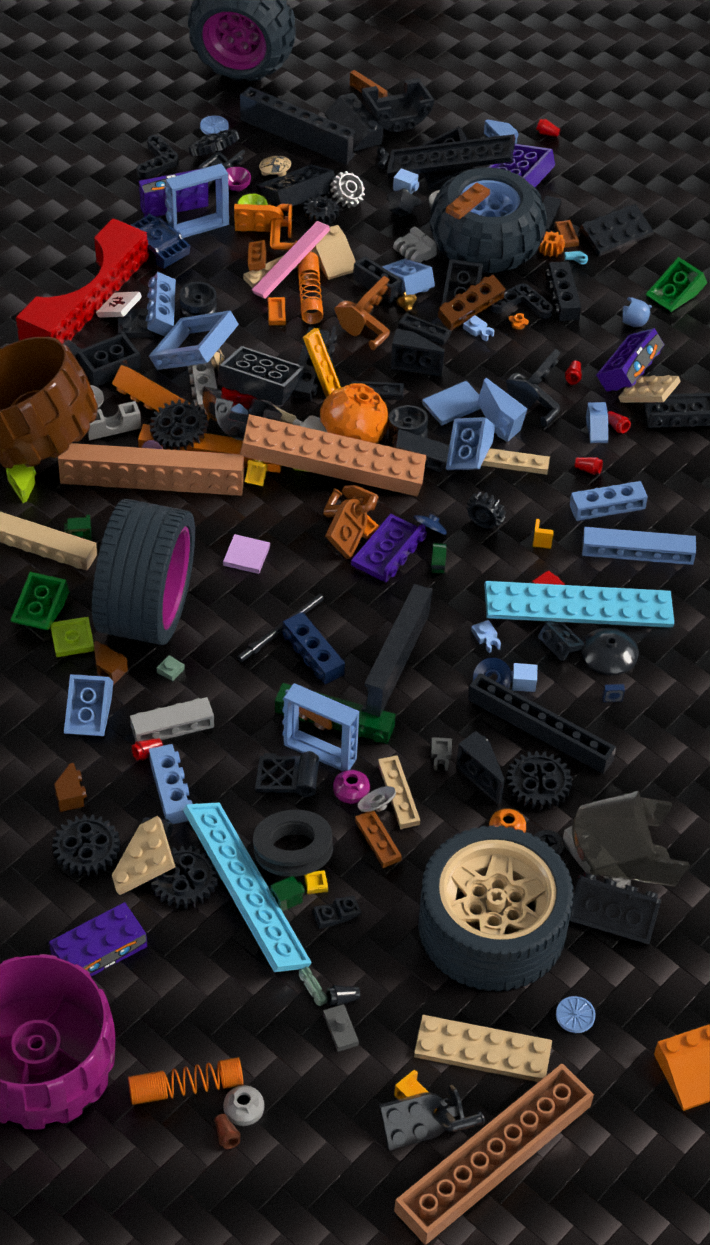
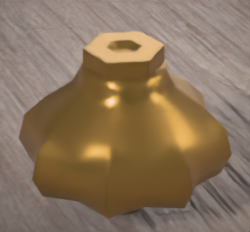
[396,292,417,311]

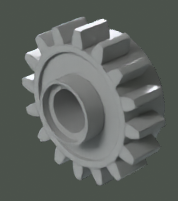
[330,171,365,208]

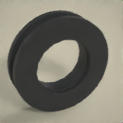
[253,810,333,877]

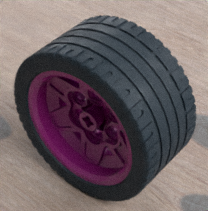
[92,499,195,645]

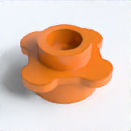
[509,313,529,329]

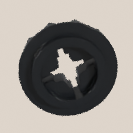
[533,830,564,855]

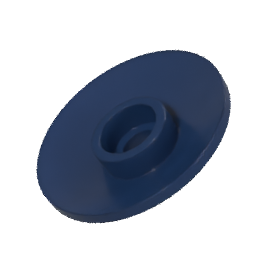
[413,514,447,535]
[473,658,512,688]

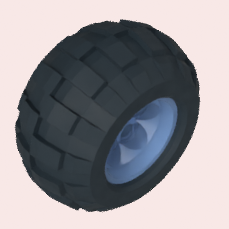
[430,167,547,273]

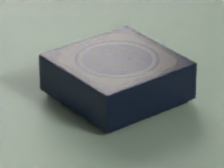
[602,684,625,702]

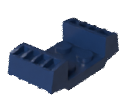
[131,214,190,269]

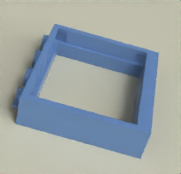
[164,163,229,238]
[149,311,239,370]
[282,683,359,771]

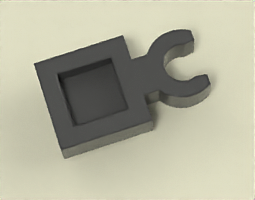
[431,738,452,771]

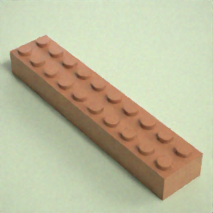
[240,414,426,496]
[58,443,244,496]
[394,1064,594,1245]

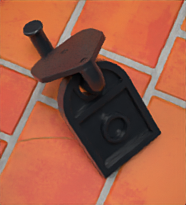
[506,349,561,427]
[379,1085,485,1150]

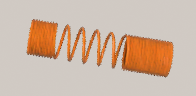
[297,251,323,324]
[128,1057,243,1105]

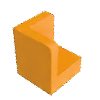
[533,519,553,549]
[394,1070,428,1100]

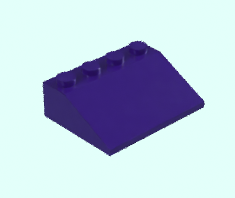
[489,144,555,187]

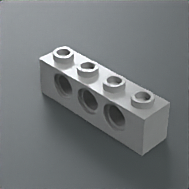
[188,360,217,413]

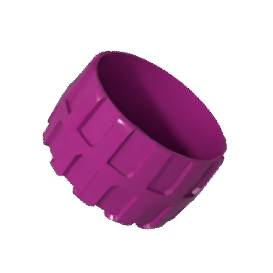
[0,954,115,1129]

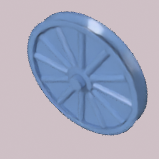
[200,116,229,135]
[556,996,595,1033]

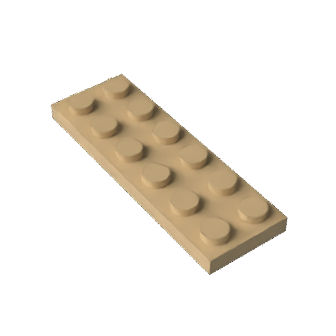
[414,1015,552,1082]

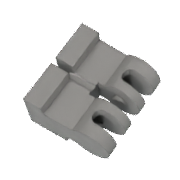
[393,227,437,263]

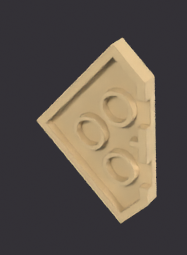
[112,816,175,895]

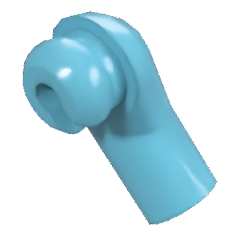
[564,251,588,264]

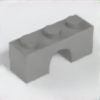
[87,401,141,440]

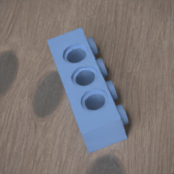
[146,272,176,337]
[570,481,648,521]
[149,744,192,824]

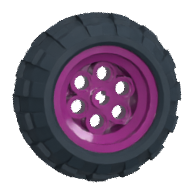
[188,0,296,81]

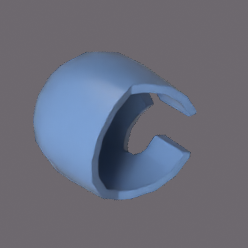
[622,297,652,327]

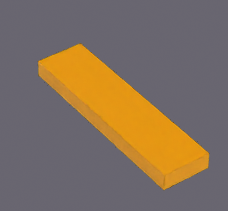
[303,328,341,397]

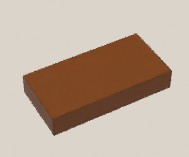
[554,220,579,248]

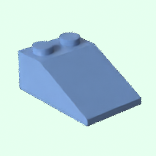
[382,259,435,295]
[478,378,527,442]
[446,417,495,470]
[64,674,113,736]

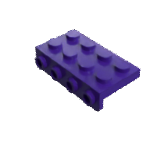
[351,514,427,582]

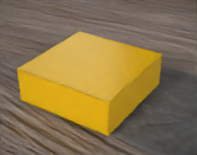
[304,870,328,894]

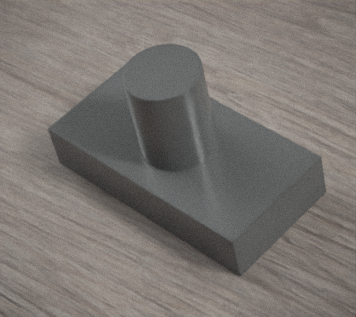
[323,1004,359,1052]

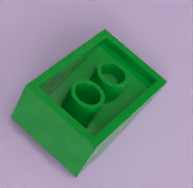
[646,257,707,312]
[11,572,69,630]

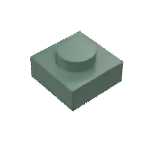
[157,656,184,682]

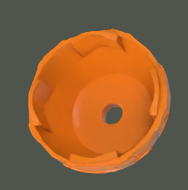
[320,383,389,444]

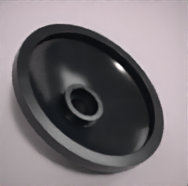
[581,628,639,676]

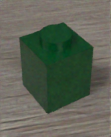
[271,876,305,912]

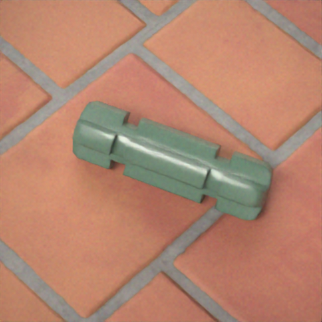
[299,967,327,1006]

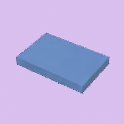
[422,381,481,426]

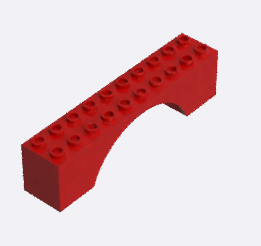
[16,218,149,344]

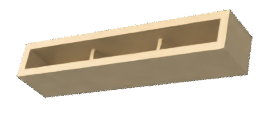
[0,512,97,571]

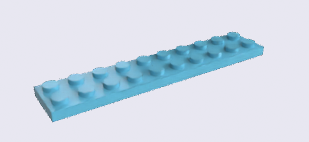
[484,581,674,628]
[183,803,312,972]

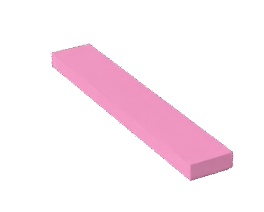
[252,221,330,299]

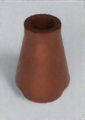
[214,1114,240,1149]

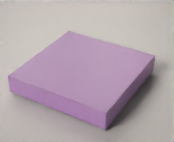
[223,534,270,574]

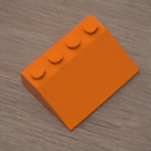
[654,1024,710,1111]

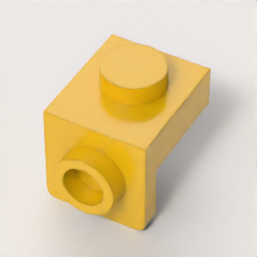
[244,459,268,486]

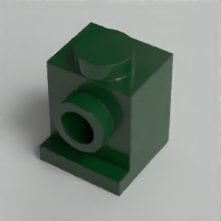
[64,515,91,541]

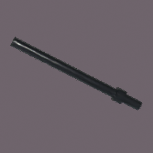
[237,594,324,662]

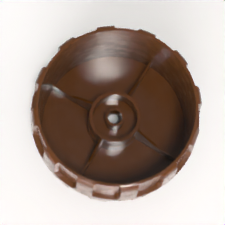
[0,337,98,469]

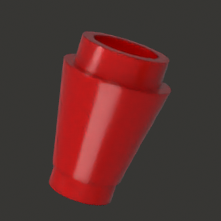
[536,119,560,138]
[565,361,582,384]
[608,411,631,433]
[575,457,603,475]
[132,738,163,760]

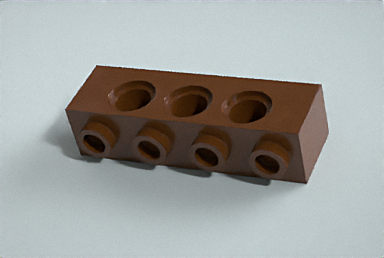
[438,275,505,331]

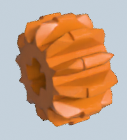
[538,230,565,258]

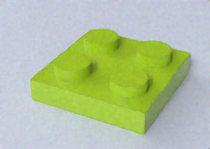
[50,617,94,657]

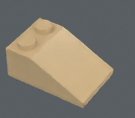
[311,225,356,280]

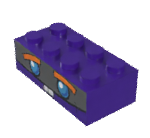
[139,169,208,217]
[596,328,665,392]
[49,902,147,976]

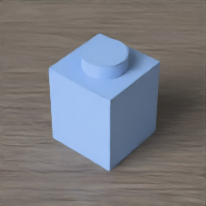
[393,168,419,194]
[511,663,537,692]

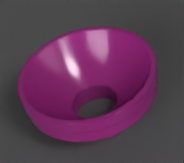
[226,167,251,192]
[333,770,370,804]

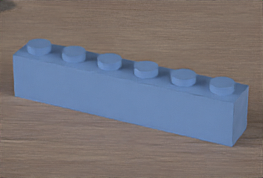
[582,527,696,565]

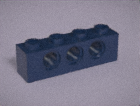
[282,612,345,685]

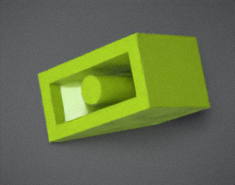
[6,465,36,503]

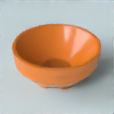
[489,809,526,833]

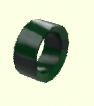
[431,543,446,574]

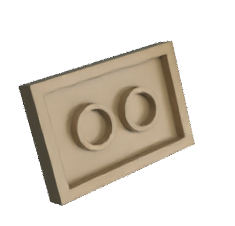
[619,375,681,402]

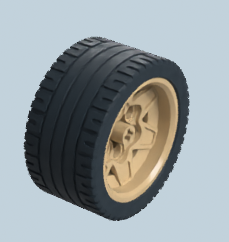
[418,826,574,991]

